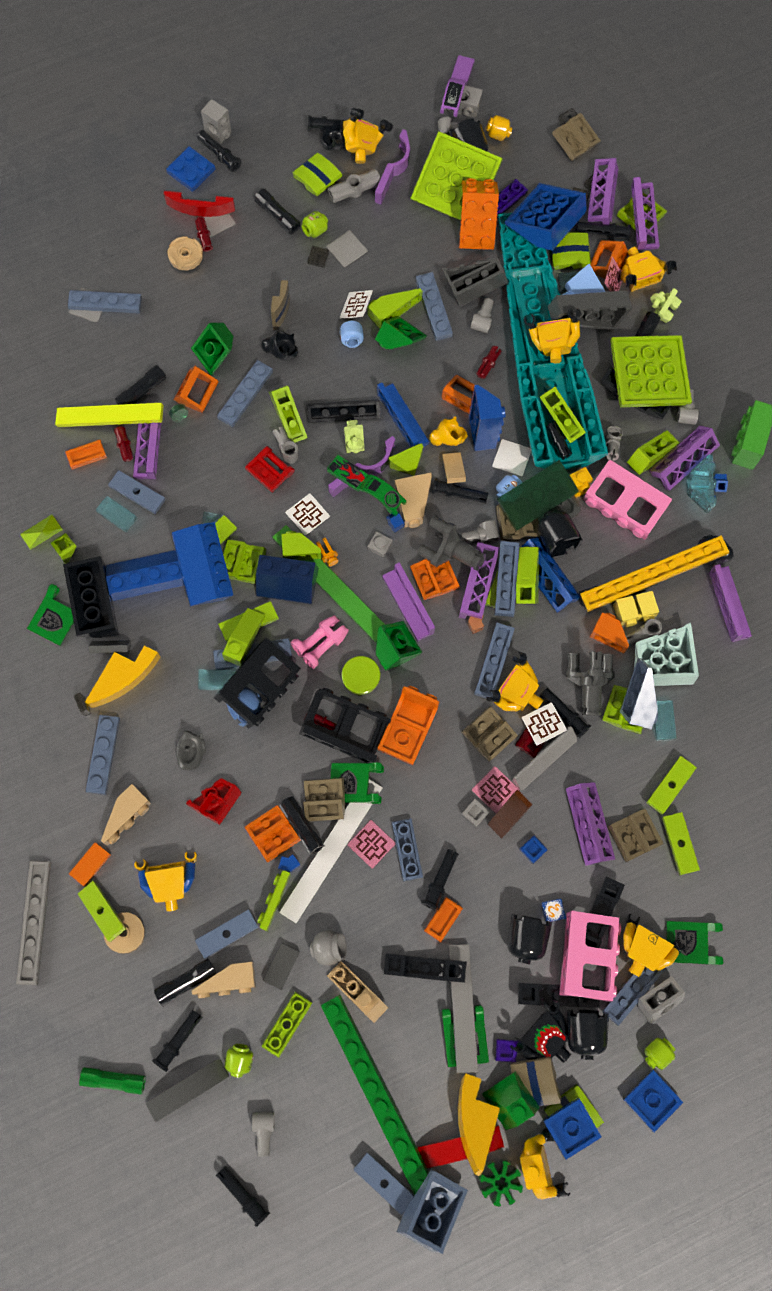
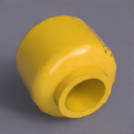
[486,115,512,141]

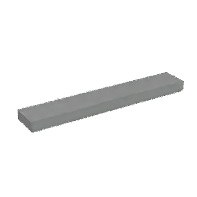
[16,860,51,985]
[449,944,478,1074]

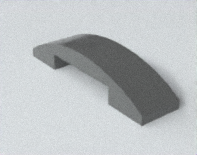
[146,1058,229,1123]

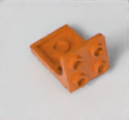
[459,178,499,250]
[377,686,440,766]

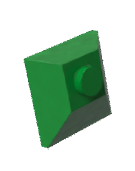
[375,316,427,349]
[191,323,234,375]
[376,621,423,670]
[482,1071,540,1130]

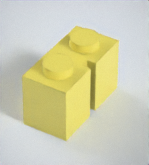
[613,591,659,627]

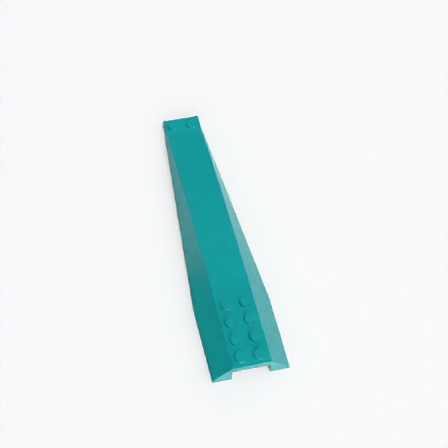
[497,212,608,471]

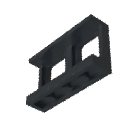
[214,637,301,729]
[299,688,391,763]

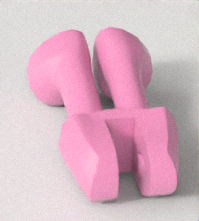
[290,615,349,669]

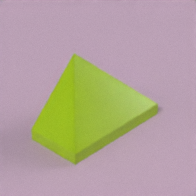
[388,443,423,476]
[20,514,63,550]
[50,533,77,564]

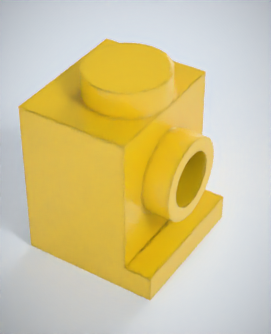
[566,467,593,499]

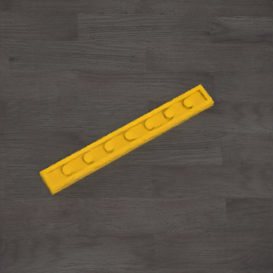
[580,535,729,612]

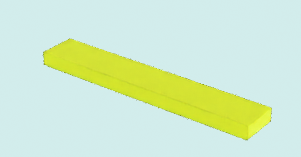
[55,403,164,427]

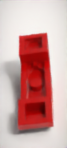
[164,191,235,217]
[418,1125,504,1168]

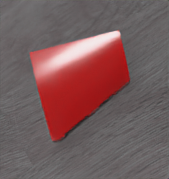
[186,778,242,825]

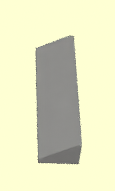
[512,727,577,791]

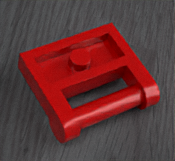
[245,446,295,493]

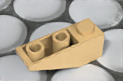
[101,784,151,846]
[327,961,388,1023]
[192,962,256,998]

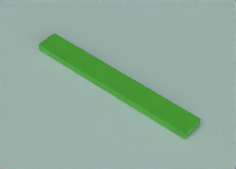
[272,525,385,643]

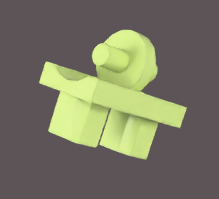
[650,288,682,323]
[344,420,365,453]

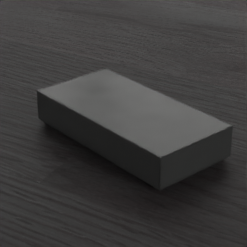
[88,640,131,653]
[263,943,300,990]

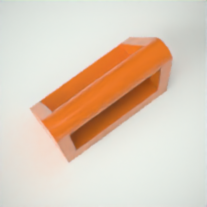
[591,240,628,279]
[173,366,219,413]
[442,374,475,414]

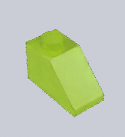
[281,531,322,560]

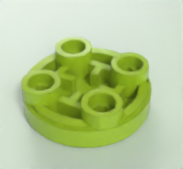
[342,656,380,696]

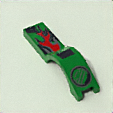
[327,455,407,516]

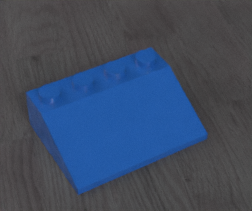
[505,183,587,251]

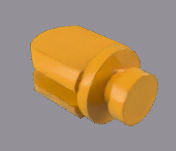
[316,537,339,566]

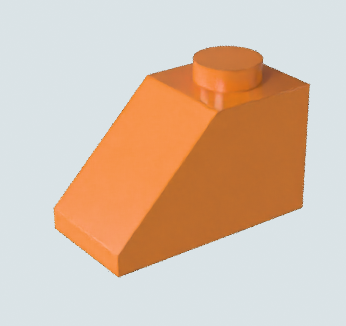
[590,612,629,654]

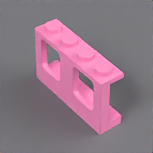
[583,460,672,540]
[559,911,621,1002]

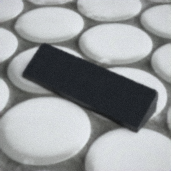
[307,400,380,423]

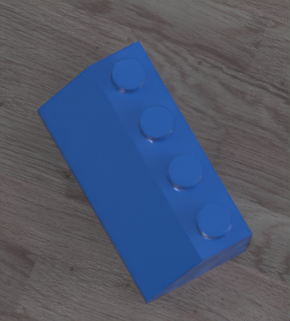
[469,385,506,451]
[171,522,233,606]
[106,550,185,601]

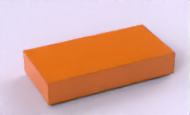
[65,440,107,470]
[69,842,111,887]
[424,897,463,943]

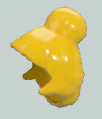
[429,416,468,446]

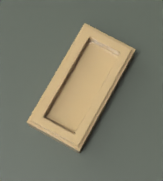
[442,452,466,483]

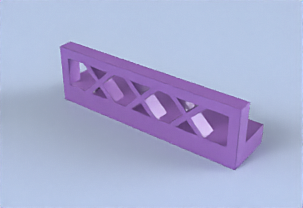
[588,158,618,225]
[631,177,659,250]
[133,422,162,479]
[649,426,720,491]
[459,542,500,619]
[382,562,435,642]
[709,564,752,642]
[566,782,615,866]

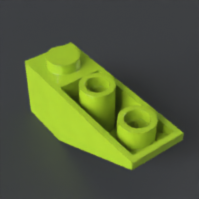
[516,547,539,604]

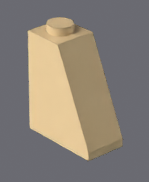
[394,473,432,528]

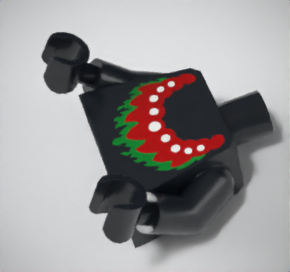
[510,998,571,1063]

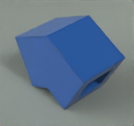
[712,474,728,492]
[386,512,404,533]
[278,855,301,873]

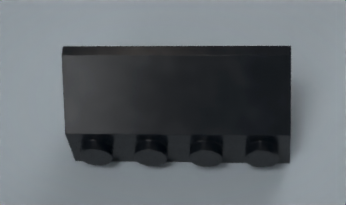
[63,556,119,638]

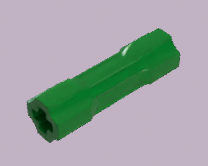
[79,1067,146,1095]

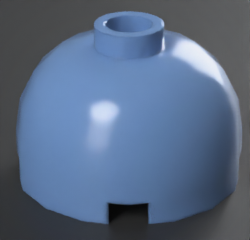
[226,687,262,727]

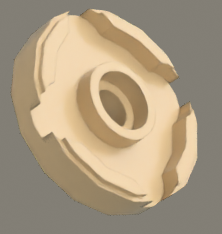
[167,236,203,270]
[104,912,145,954]

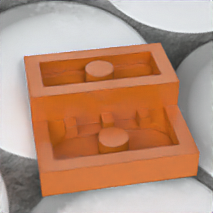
[410,559,461,600]
[245,805,301,863]

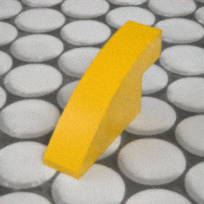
[85,645,161,708]
[458,1073,500,1176]

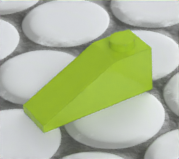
[368,288,422,328]
[269,385,308,443]
[540,387,586,443]
[627,430,680,475]
[222,608,265,666]

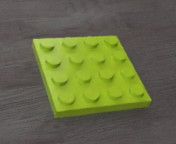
[410,131,503,221]
[610,335,692,408]

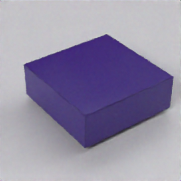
[495,1039,518,1062]

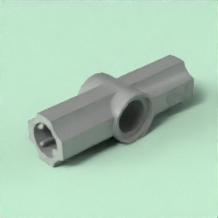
[328,169,381,203]

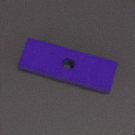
[497,179,528,218]

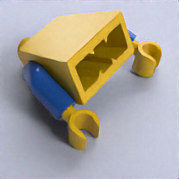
[134,851,197,911]

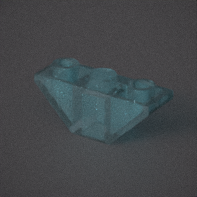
[687,454,717,513]

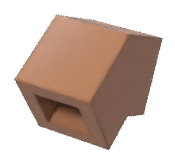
[467,611,484,634]

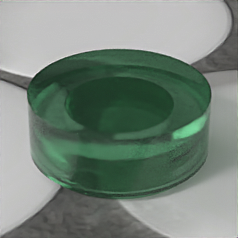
[169,404,188,422]

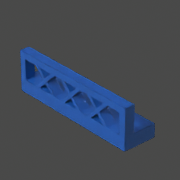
[377,382,429,448]
[518,538,581,613]

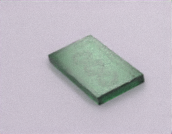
[496,460,579,531]

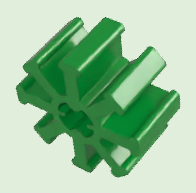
[479,1159,523,1207]

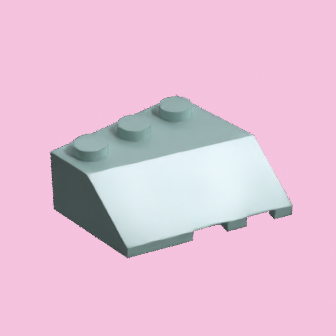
[634,623,699,686]

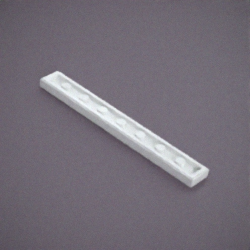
[279,779,383,924]

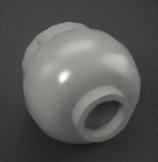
[310,931,347,966]

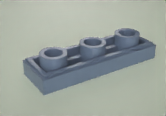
[108,470,166,515]
[392,818,423,882]
[195,909,259,959]
[353,1152,414,1215]

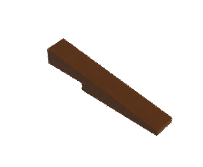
[488,789,533,839]

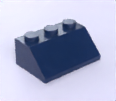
[256,555,319,604]

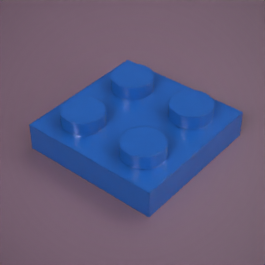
[166,146,216,192]
[623,1070,684,1132]
[543,1098,602,1160]

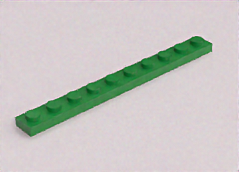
[320,995,429,1195]

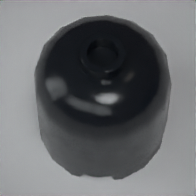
[448,118,489,152]
[537,510,583,558]
[508,914,552,964]
[567,1009,609,1060]

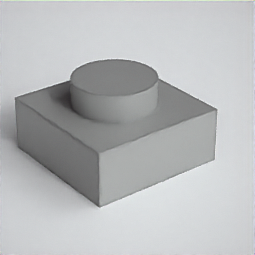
[367,531,393,558]
[462,799,490,827]

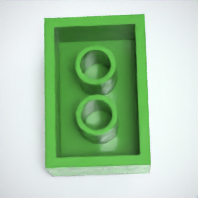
[731,400,772,470]

